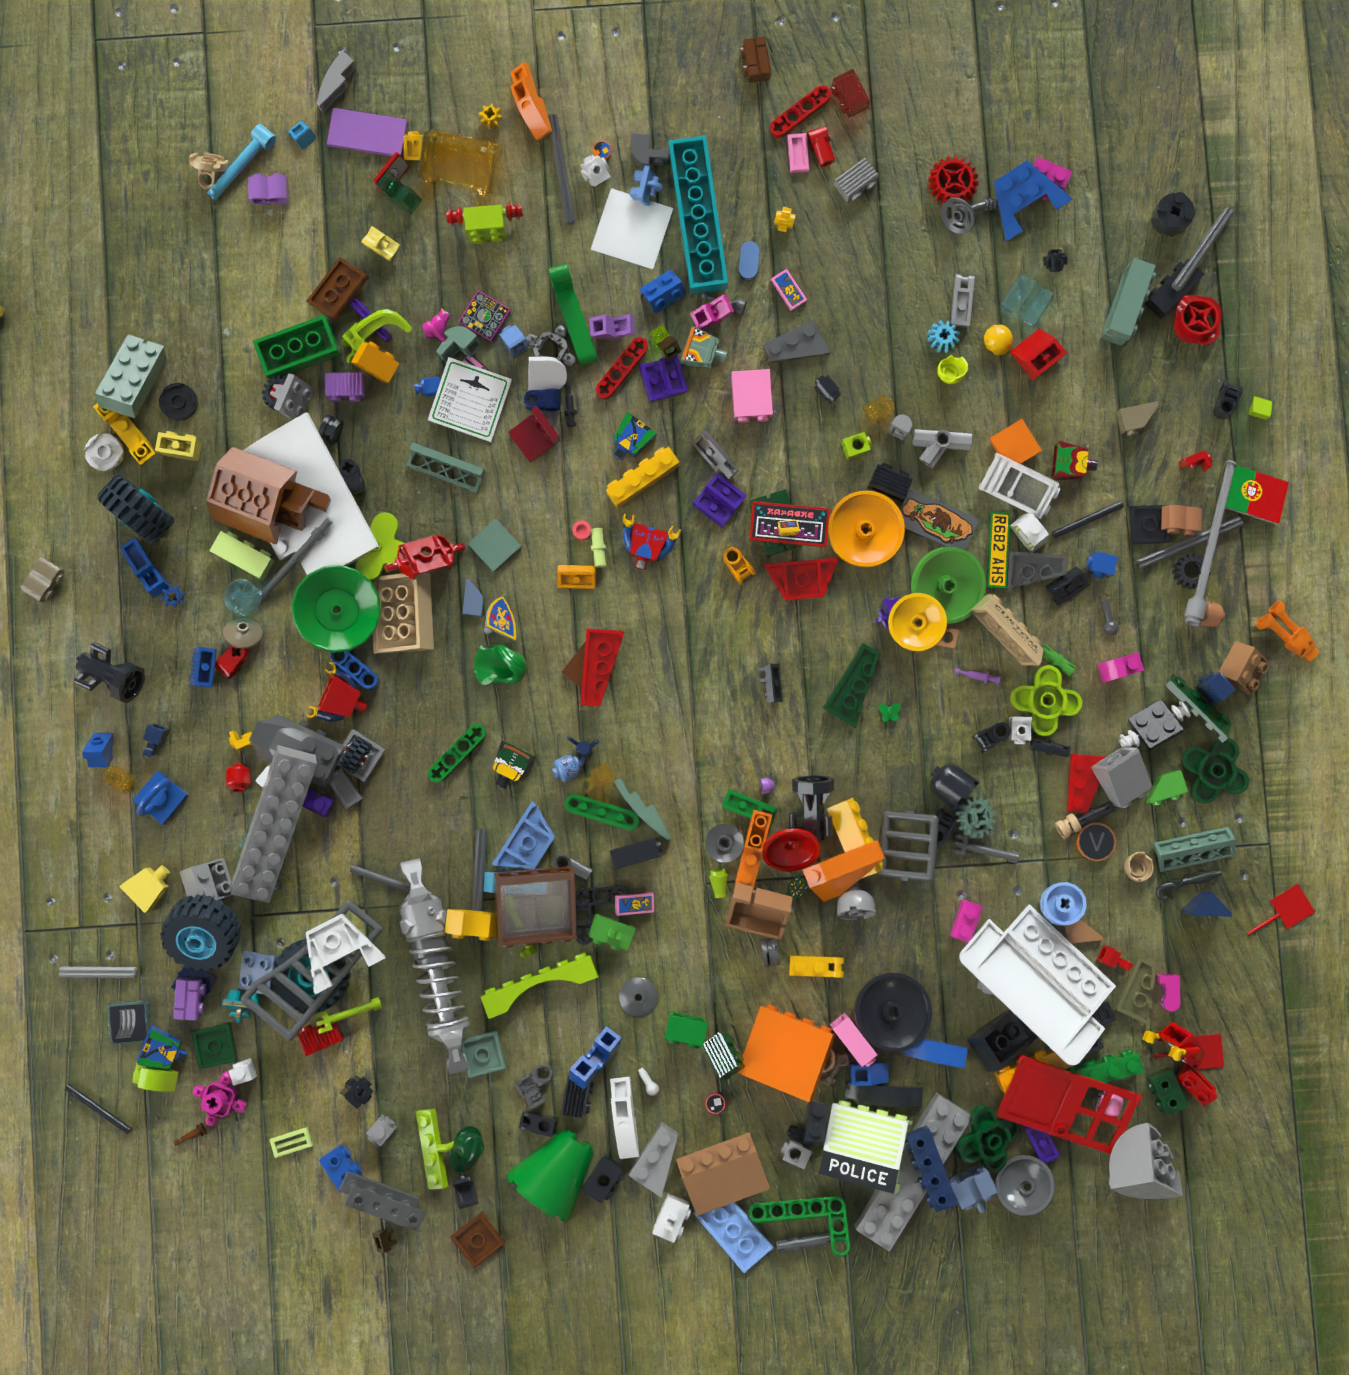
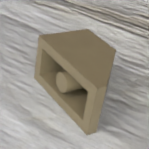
[1116,401,1159,436]

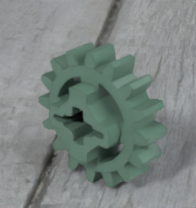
[956,796,996,838]

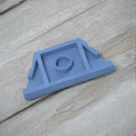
[492,801,555,869]

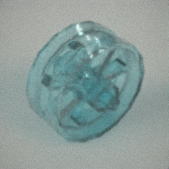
[224,579,261,616]

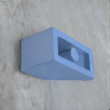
[499,325,529,358]

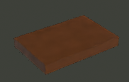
[306,257,370,323]

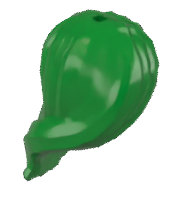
[474,644,527,686]

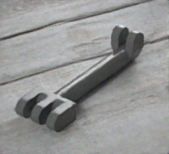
[952,834,1019,864]

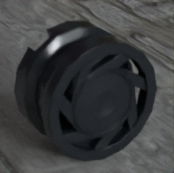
[319,414,344,445]

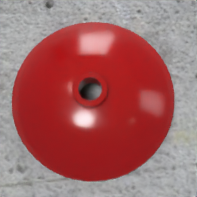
[762,828,820,872]

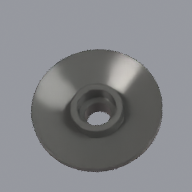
[705,824,744,863]
[619,977,658,1016]

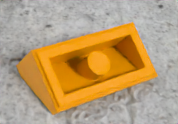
[557,565,596,589]

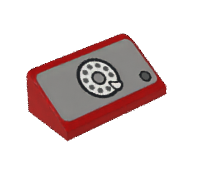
[373,152,409,195]

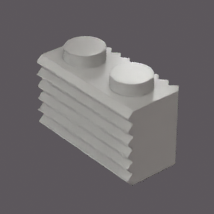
[834,158,879,203]

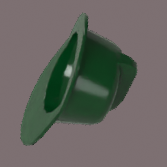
[449,1126,484,1172]

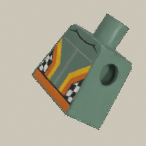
[681,326,728,369]

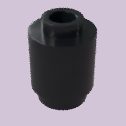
[814,375,842,404]

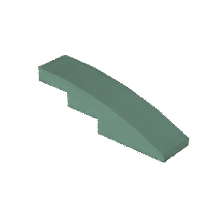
[614,778,671,840]

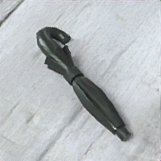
[1156,871,1222,901]

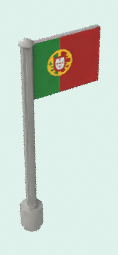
[1184,460,1289,626]

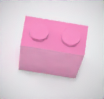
[731,369,773,423]
[830,1013,877,1067]

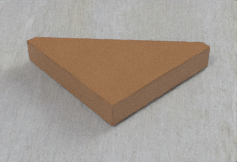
[1064,920,1103,944]

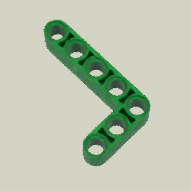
[548,263,598,367]
[749,1196,850,1258]

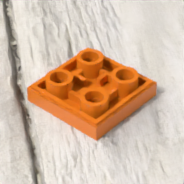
[989,419,1042,471]

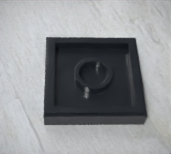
[1129,505,1170,544]

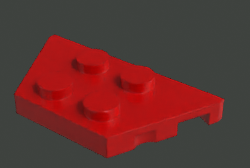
[764,558,838,601]

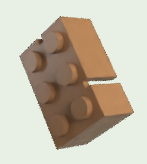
[725,883,793,940]

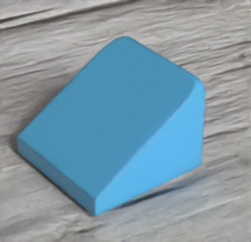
[287,120,316,149]

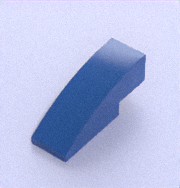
[120,537,169,598]
[903,1038,968,1068]

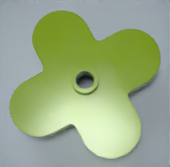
[356,512,405,581]
[1010,665,1082,736]

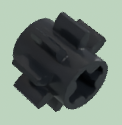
[1043,249,1068,272]

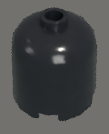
[930,763,979,812]

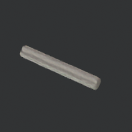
[59,967,137,978]

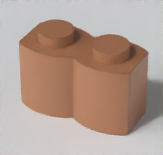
[1161,505,1202,536]

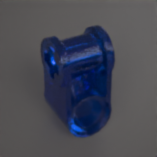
[524,389,561,411]

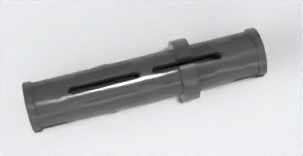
[776,1232,830,1254]

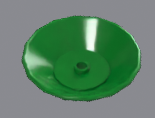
[291,565,381,653]

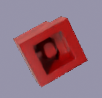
[1096,945,1133,971]

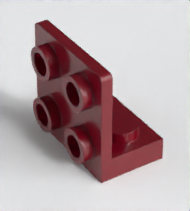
[508,406,561,462]

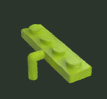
[416,1109,454,1189]

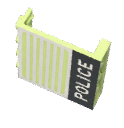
[819,1100,913,1194]

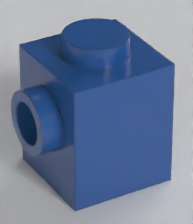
[1086,552,1118,579]

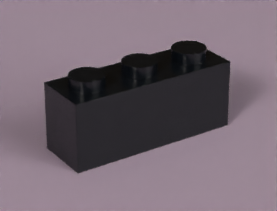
[1145,259,1205,319]

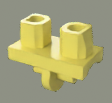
[361,226,401,261]

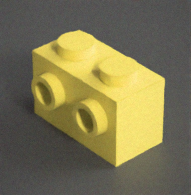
[155,431,202,462]

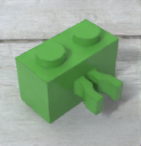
[588,914,636,952]

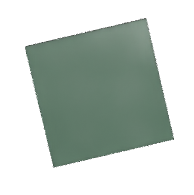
[468,518,522,572]
[461,1030,507,1078]

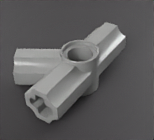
[913,429,972,468]

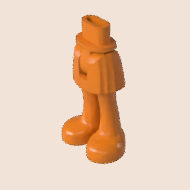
[1255,600,1320,662]

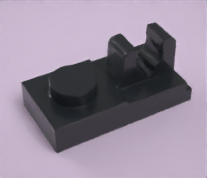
[758,663,783,703]

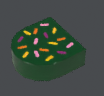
[788,875,810,898]

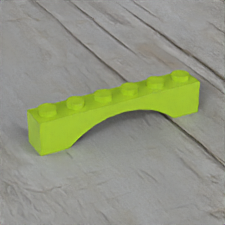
[481,952,599,1019]

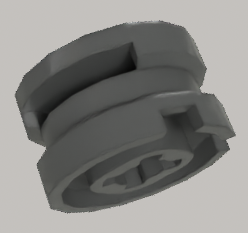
[760,938,780,967]

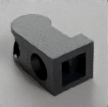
[519,1111,559,1137]

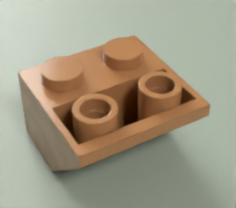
[1218,641,1270,696]

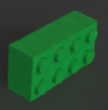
[253,315,342,380]

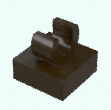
[372,1230,397,1253]

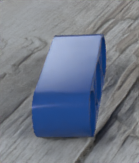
[330,651,380,690]

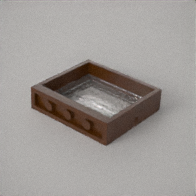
[494,866,577,948]

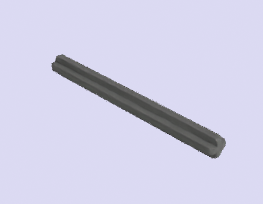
[548,114,575,224]
[1172,207,1233,291]
[1136,517,1243,569]
[469,829,487,945]

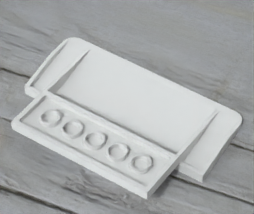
[959,904,1116,1066]

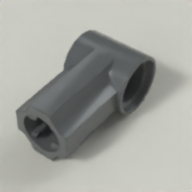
[554,854,593,884]

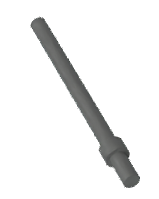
[254,517,333,605]

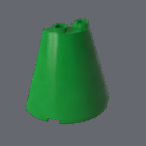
[506,1128,595,1222]

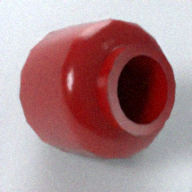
[226,763,251,792]

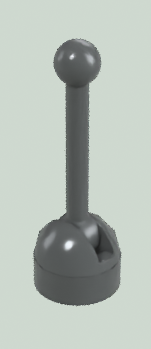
[701,292,747,315]

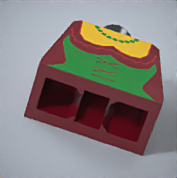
[1051,441,1098,480]

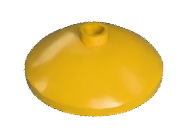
[888,593,947,651]

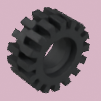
[1172,553,1211,589]

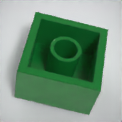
[664,1011,708,1049]

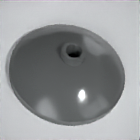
[996,1155,1055,1216]

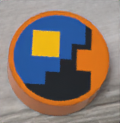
[593,141,612,160]

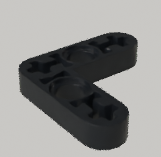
[575,886,629,945]

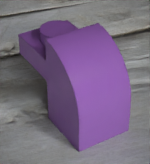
[590,314,635,340]

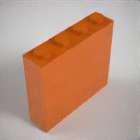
[737,1004,836,1102]

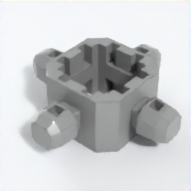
[526,325,576,366]

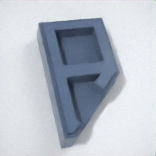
[462,579,484,616]

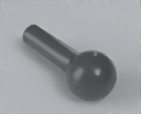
[1101,599,1119,635]

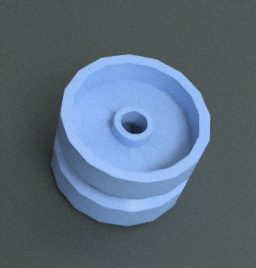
[1039,882,1086,926]

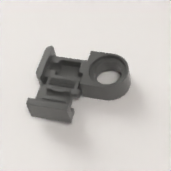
[514,1064,553,1110]

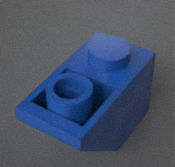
[849,1062,889,1086]

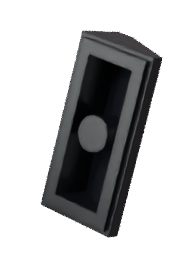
[1045,567,1090,606]

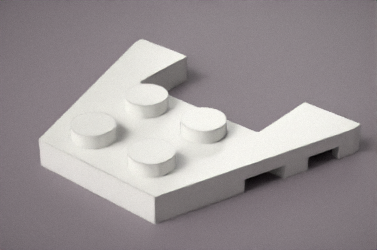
[306,914,386,994]

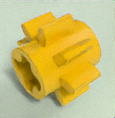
[479,103,503,129]
[774,207,795,232]

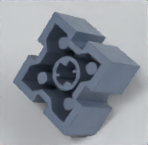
[949,1163,998,1213]

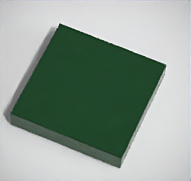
[191,1022,238,1070]

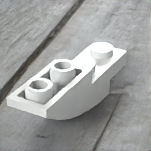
[610,1077,639,1159]

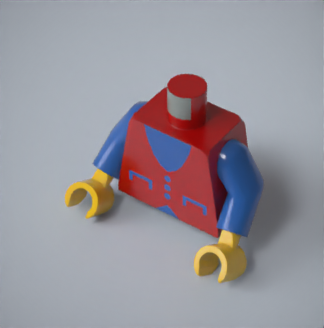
[623,513,681,571]

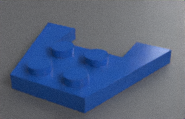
[994,160,1073,242]

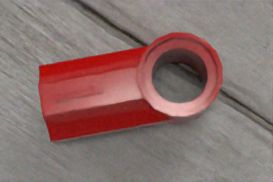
[807,126,835,167]

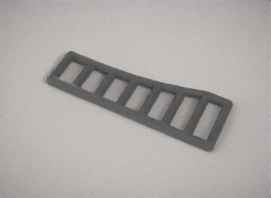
[241,900,383,1041]

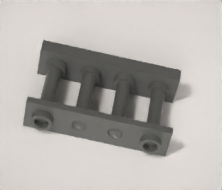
[339,1171,426,1232]

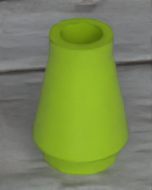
[709,869,728,898]

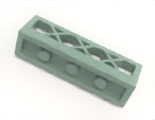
[406,442,485,493]
[1153,827,1236,872]

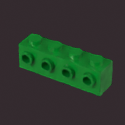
[1065,1049,1144,1088]

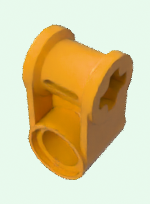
[723,547,756,585]

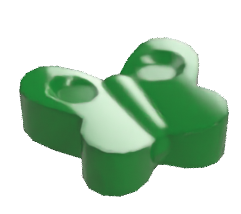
[878,703,901,722]

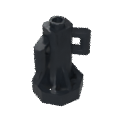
[74,642,145,703]
[789,775,834,844]

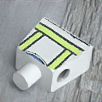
[1010,513,1049,553]

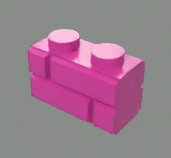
[949,899,983,942]

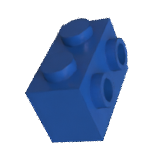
[318,1143,363,1193]

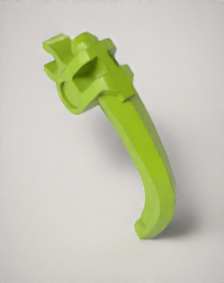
[341,309,412,363]

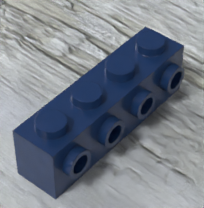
[905,1125,958,1213]

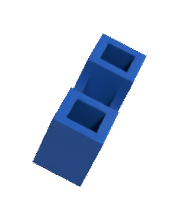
[569,1026,622,1090]

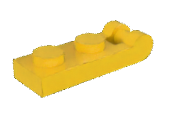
[789,956,844,978]

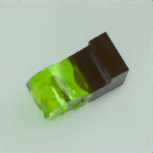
[648,325,682,361]

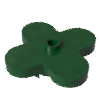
[1181,738,1249,804]
[956,1104,1020,1172]

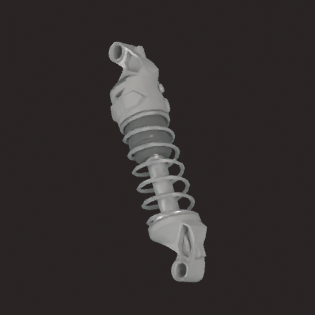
[398,858,470,1075]

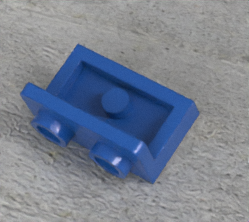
[640,269,686,314]

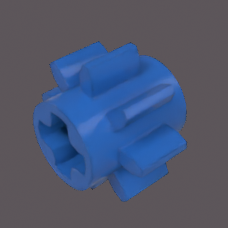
[160,584,185,608]

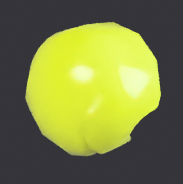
[937,355,968,384]

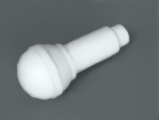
[638,1067,659,1096]

